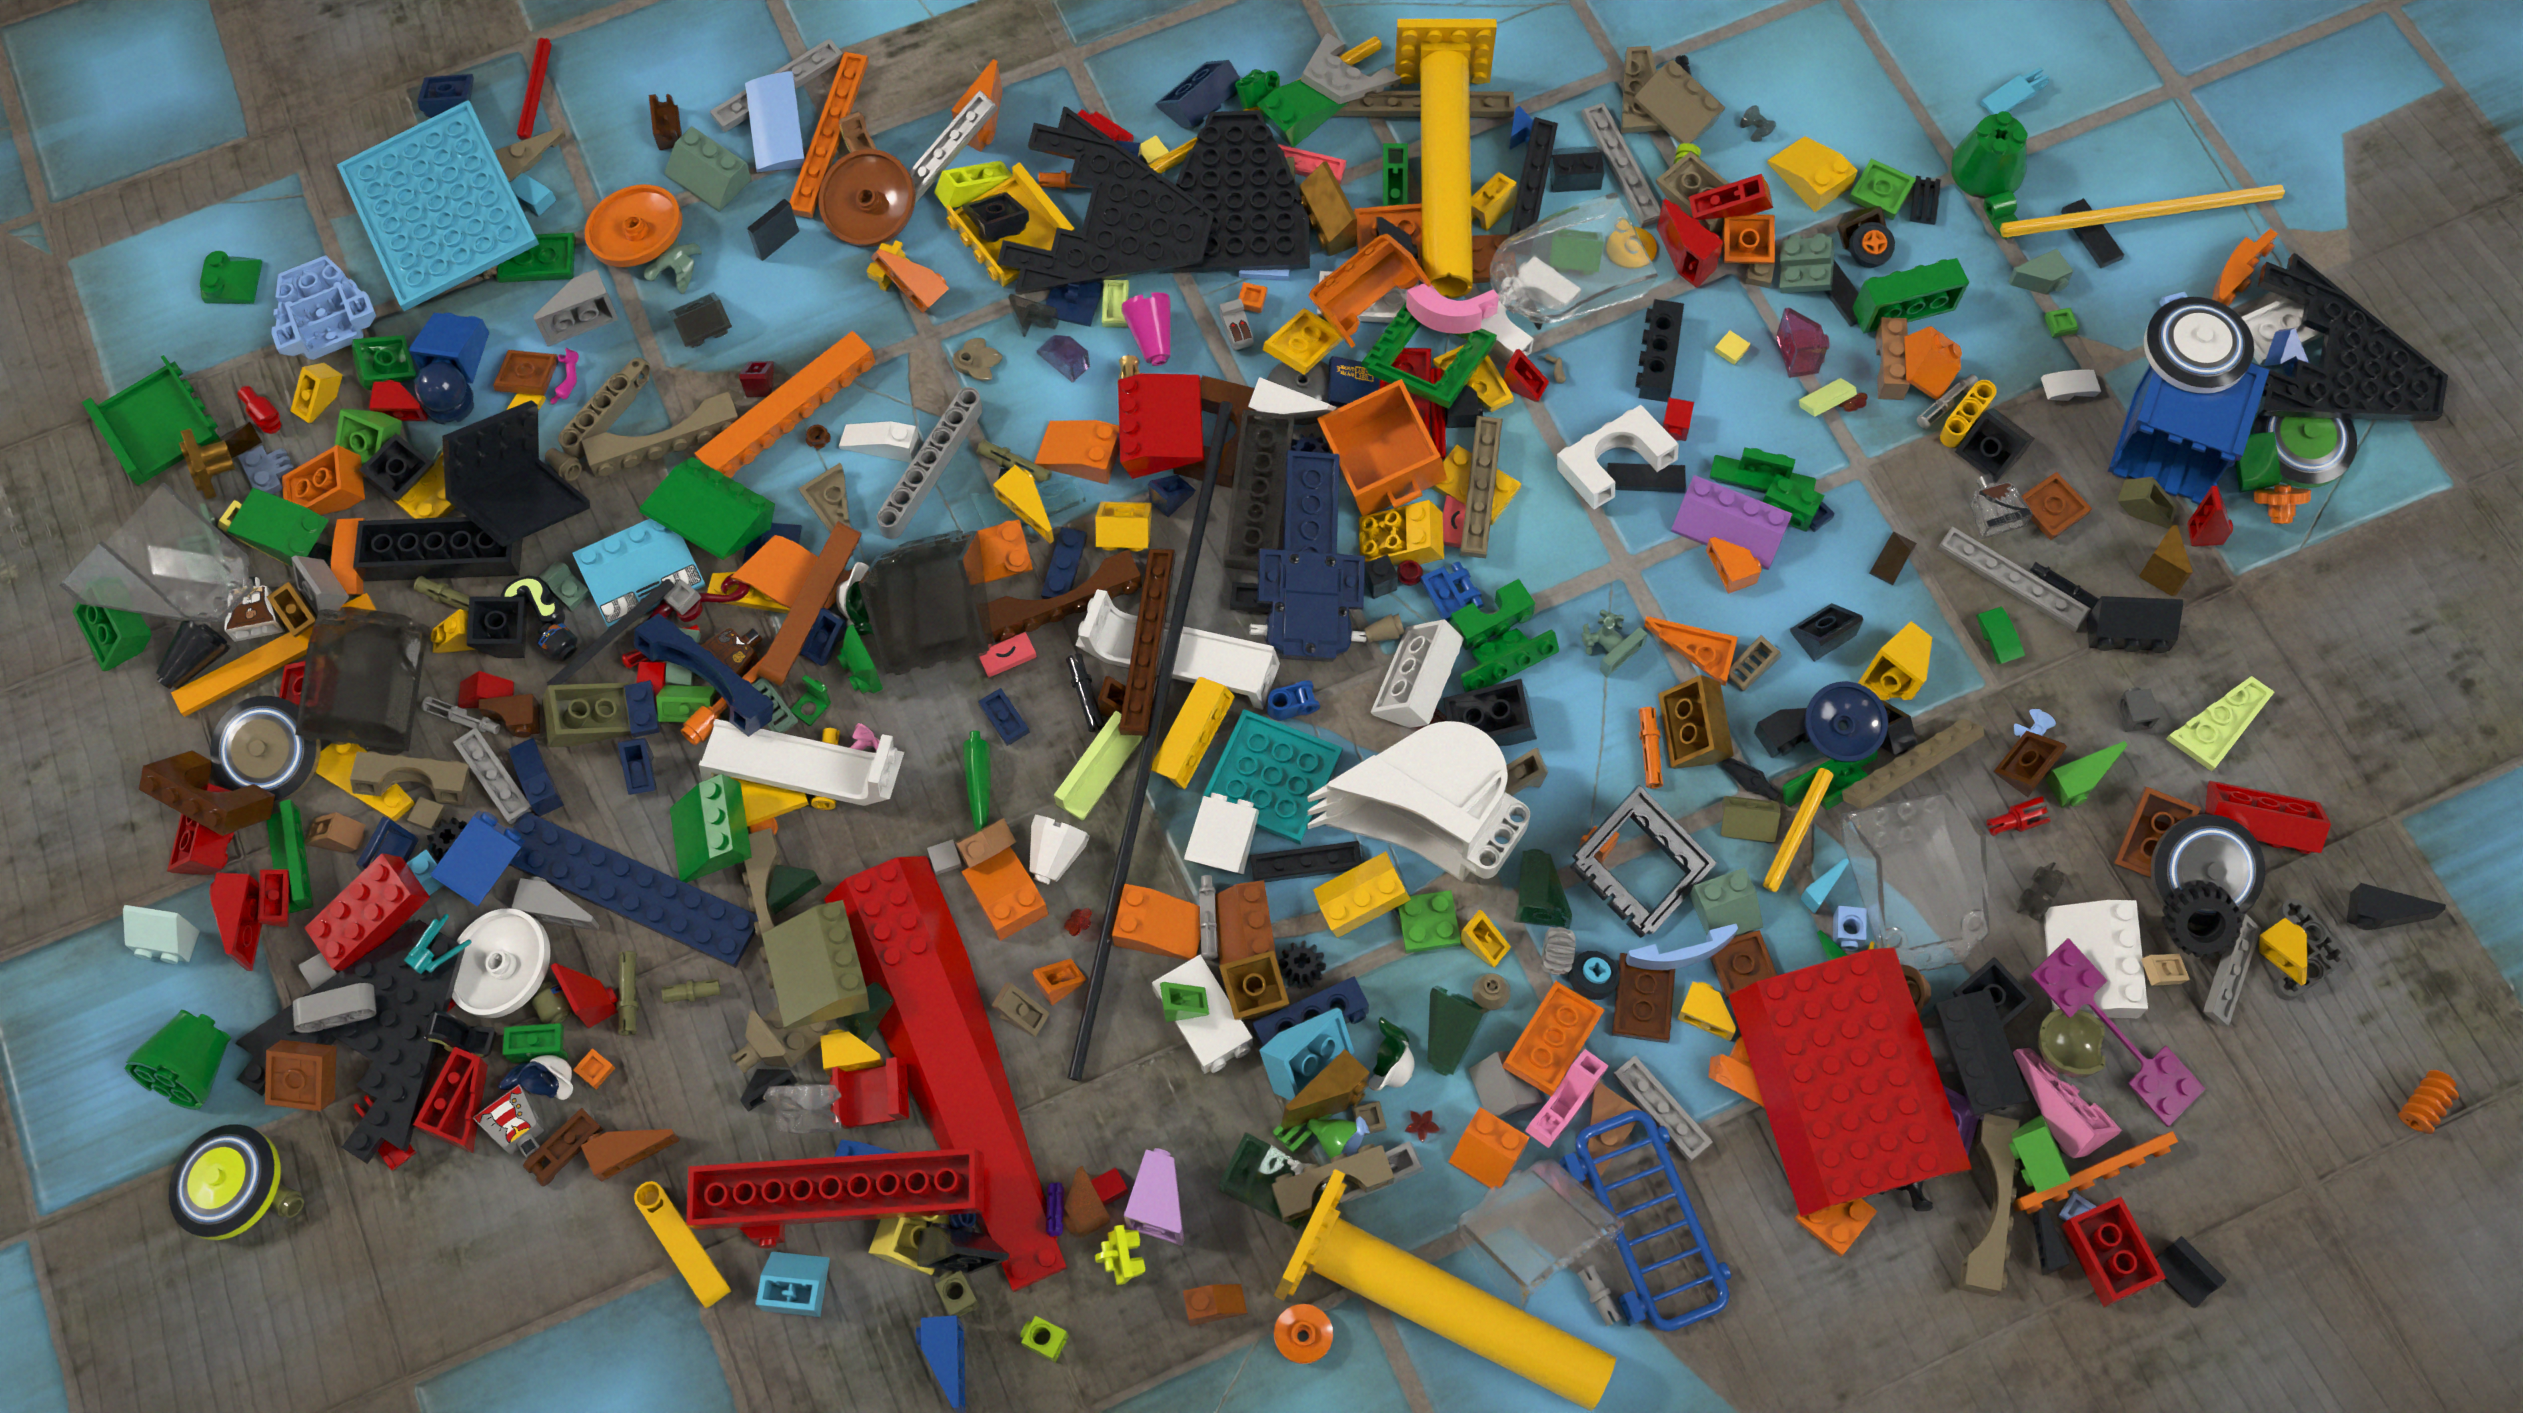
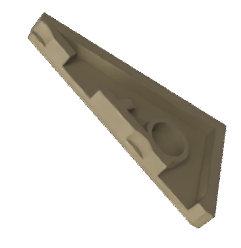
[495,127,565,182]
[798,463,854,556]

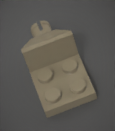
[731,1006,841,1074]

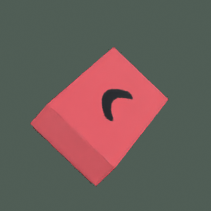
[1443,495,1466,548]
[977,632,1037,678]

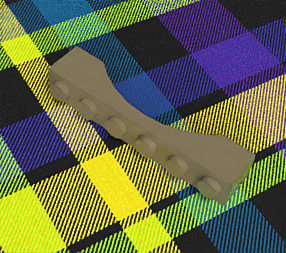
[581,392,739,478]
[740,828,782,989]
[1959,1113,2019,1297]

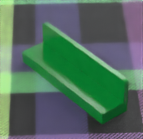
[267,799,314,914]

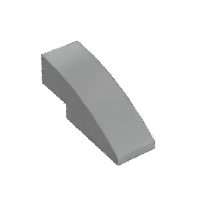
[1340,1141,1425,1204]

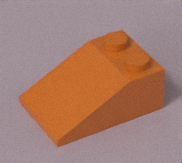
[951,59,1002,152]
[1034,420,1120,485]
[282,445,365,515]
[961,846,1049,941]
[1112,884,1201,961]

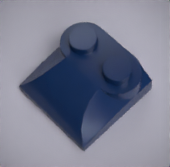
[417,74,474,118]

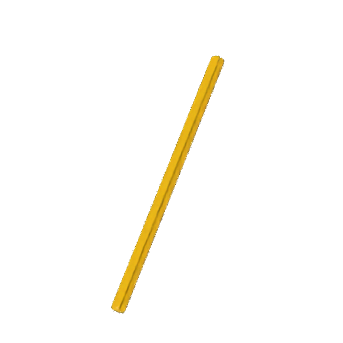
[1147,36,1382,174]
[2000,184,2285,238]

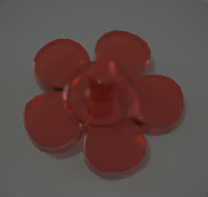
[1838,393,1868,412]
[1064,908,1092,936]

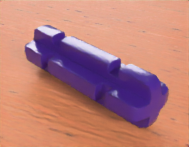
[1046,1182,1064,1237]

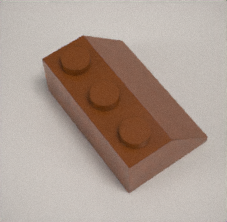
[1215,880,1277,976]

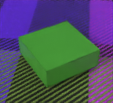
[2044,308,2079,338]

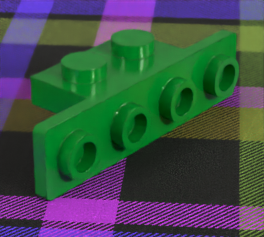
[1709,447,1816,492]
[1460,628,1559,692]
[1782,750,1878,810]

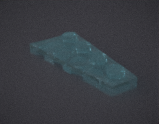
[970,476,1086,528]

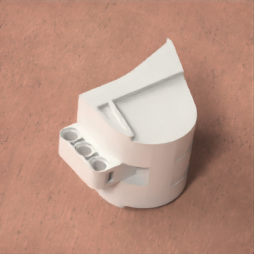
[1307,721,1530,882]

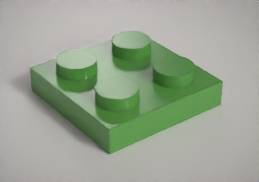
[1849,158,1916,220]
[1397,890,1461,953]

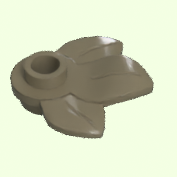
[952,338,1003,381]

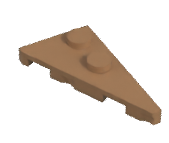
[1583,1082,1642,1195]

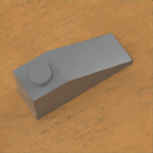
[511,877,600,931]

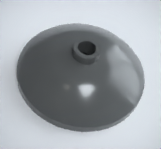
[1267,360,1337,425]

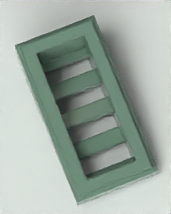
[752,678,798,733]

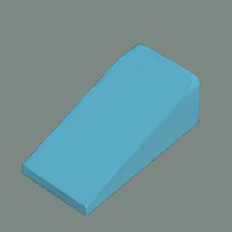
[510,173,556,216]
[1801,858,1849,914]

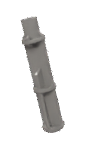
[1917,374,1978,429]
[421,696,500,734]
[1199,875,1218,960]

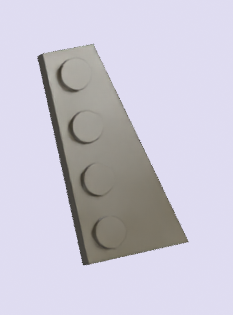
[1621,46,1665,133]

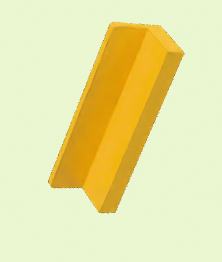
[1151,677,1235,790]

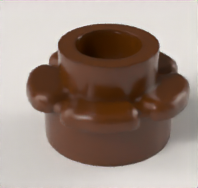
[805,424,831,449]

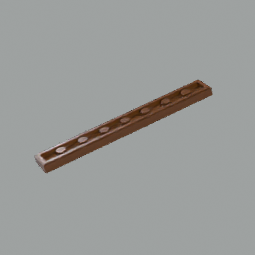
[1119,549,1176,736]

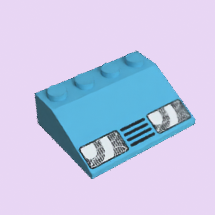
[573,518,706,629]

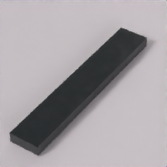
[1505,117,1558,256]
[547,579,675,686]

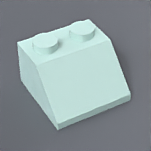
[123,905,200,964]

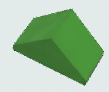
[1160,982,1209,1022]

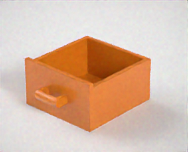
[1317,379,1447,516]

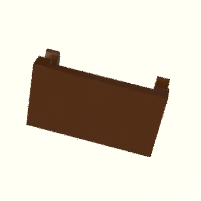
[649,94,682,150]

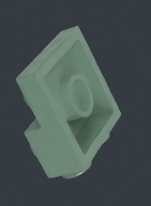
[1779,233,1835,293]

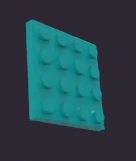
[1200,709,1343,845]

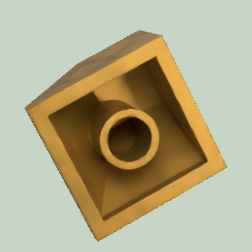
[1219,950,1289,1020]

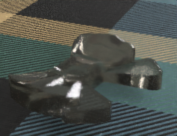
[1740,105,1776,142]

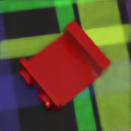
[829,1057,909,1129]

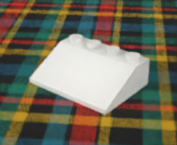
[2043,900,2148,1018]

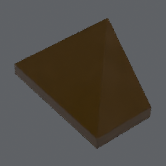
[1837,206,1887,249]
[205,422,262,459]
[1869,531,1917,586]

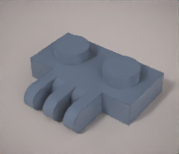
[238,445,294,494]

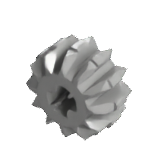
[1541,927,1576,975]

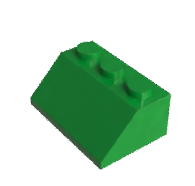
[72,576,152,671]

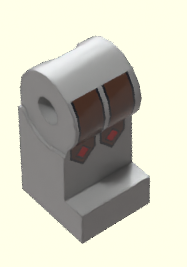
[1219,299,1254,351]

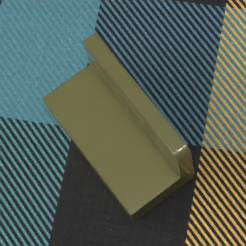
[1720,796,1780,842]

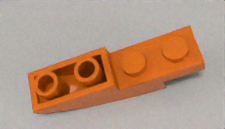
[2212,228,2278,306]

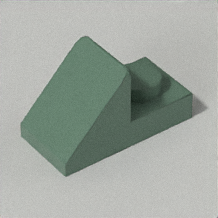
[537,560,592,611]

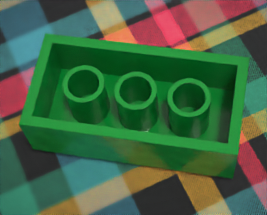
[1853,258,1969,334]

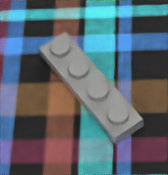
[453,727,534,825]
[2203,914,2261,1026]
[1613,1056,1713,1162]

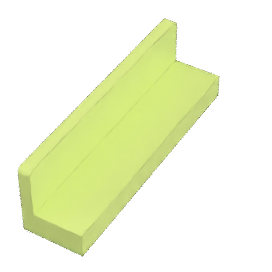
[1054,711,1143,820]

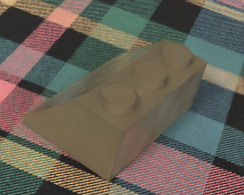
[1633,59,1725,144]

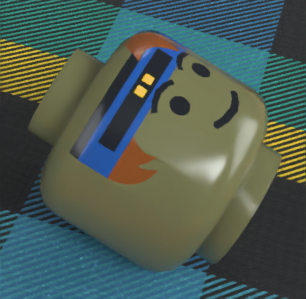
[531,982,572,1024]

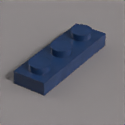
[1041,527,1088,599]

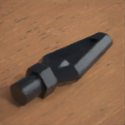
[1722,757,1780,801]

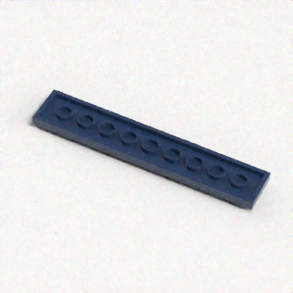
[509,812,758,968]

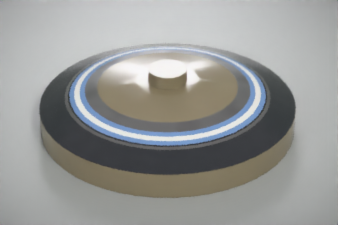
[210,695,321,803]

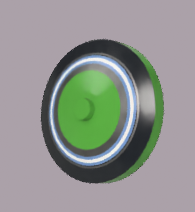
[2250,410,2357,488]

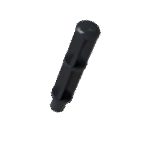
[2030,562,2099,610]

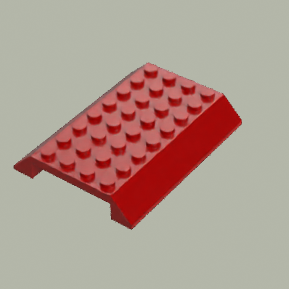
[1729,947,1972,1218]

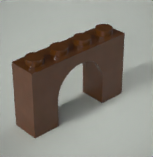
[1173,375,1257,488]
[139,750,275,836]

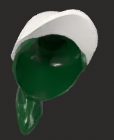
[836,562,878,636]
[1369,1017,1415,1091]

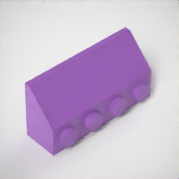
[1671,475,1792,570]

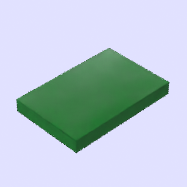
[497,233,576,283]

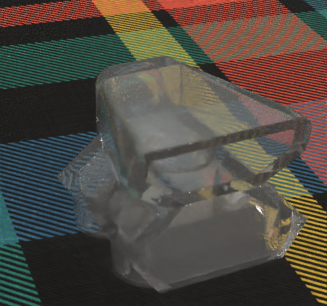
[763,1084,841,1134]

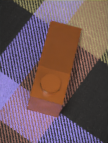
[581,1129,680,1182]

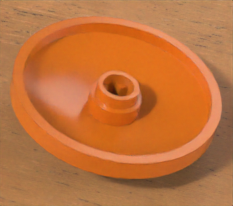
[585,184,683,267]

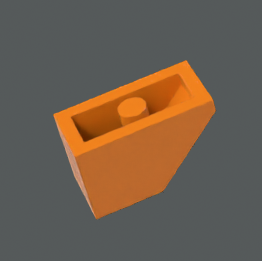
[1706,537,1762,594]

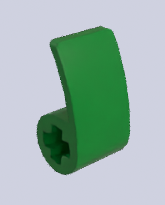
[1984,190,2019,239]

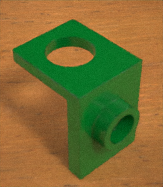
[790,675,831,726]

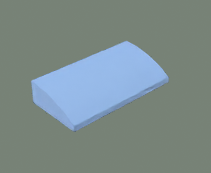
[745,71,805,172]

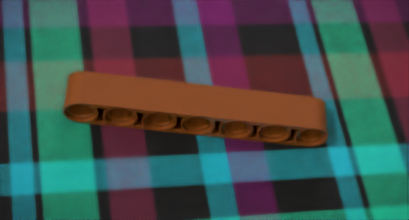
[757,521,862,687]

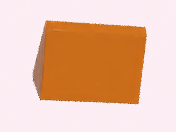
[1721,214,1775,264]

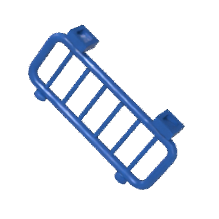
[1559,1109,1731,1332]

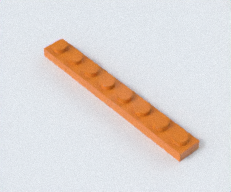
[789,52,869,218]

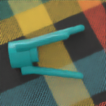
[404,914,472,974]

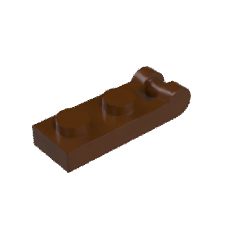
[523,1108,603,1187]

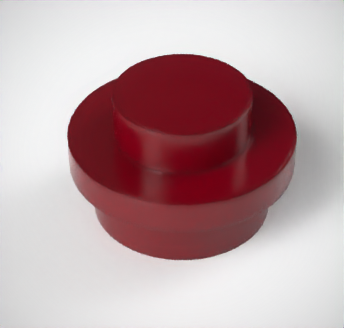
[1397,560,1423,586]

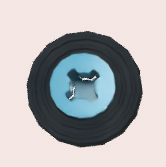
[1569,951,1620,1000]

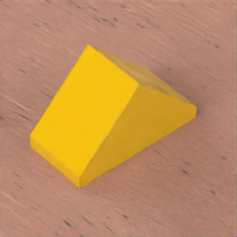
[1460,910,1511,968]

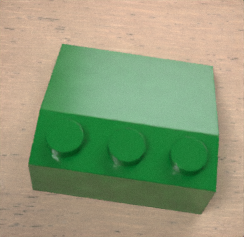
[670,774,752,883]

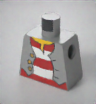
[473,1085,544,1158]

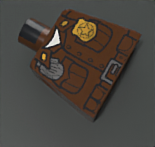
[700,628,763,678]

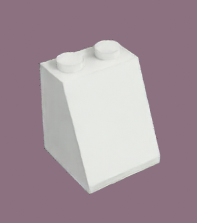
[1184,793,1259,874]

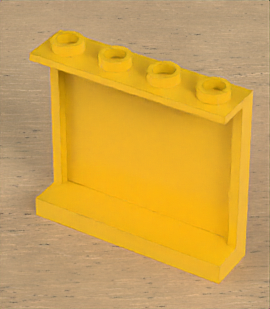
[946,162,1075,287]

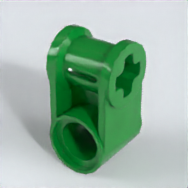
[1235,69,1280,109]

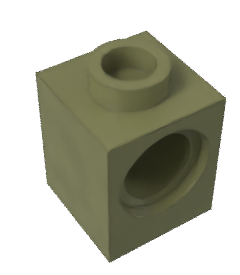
[935,1270,980,1318]

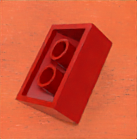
[167,784,234,875]

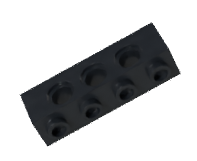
[1635,299,1684,402]

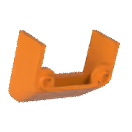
[1309,234,1432,348]

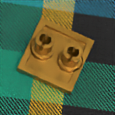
[179,428,236,500]

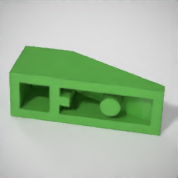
[2046,741,2128,808]

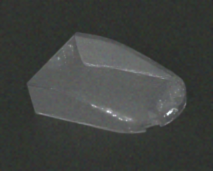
[1489,192,1658,323]

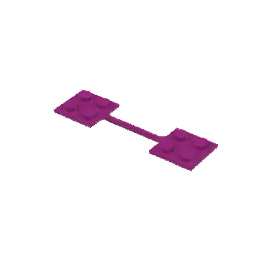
[2030,938,2205,1127]

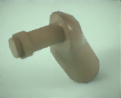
[1544,354,1566,384]

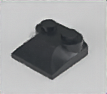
[962,192,1029,242]

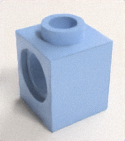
[1833,906,1867,951]

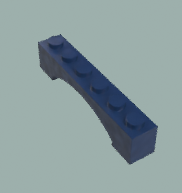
[634,613,774,737]

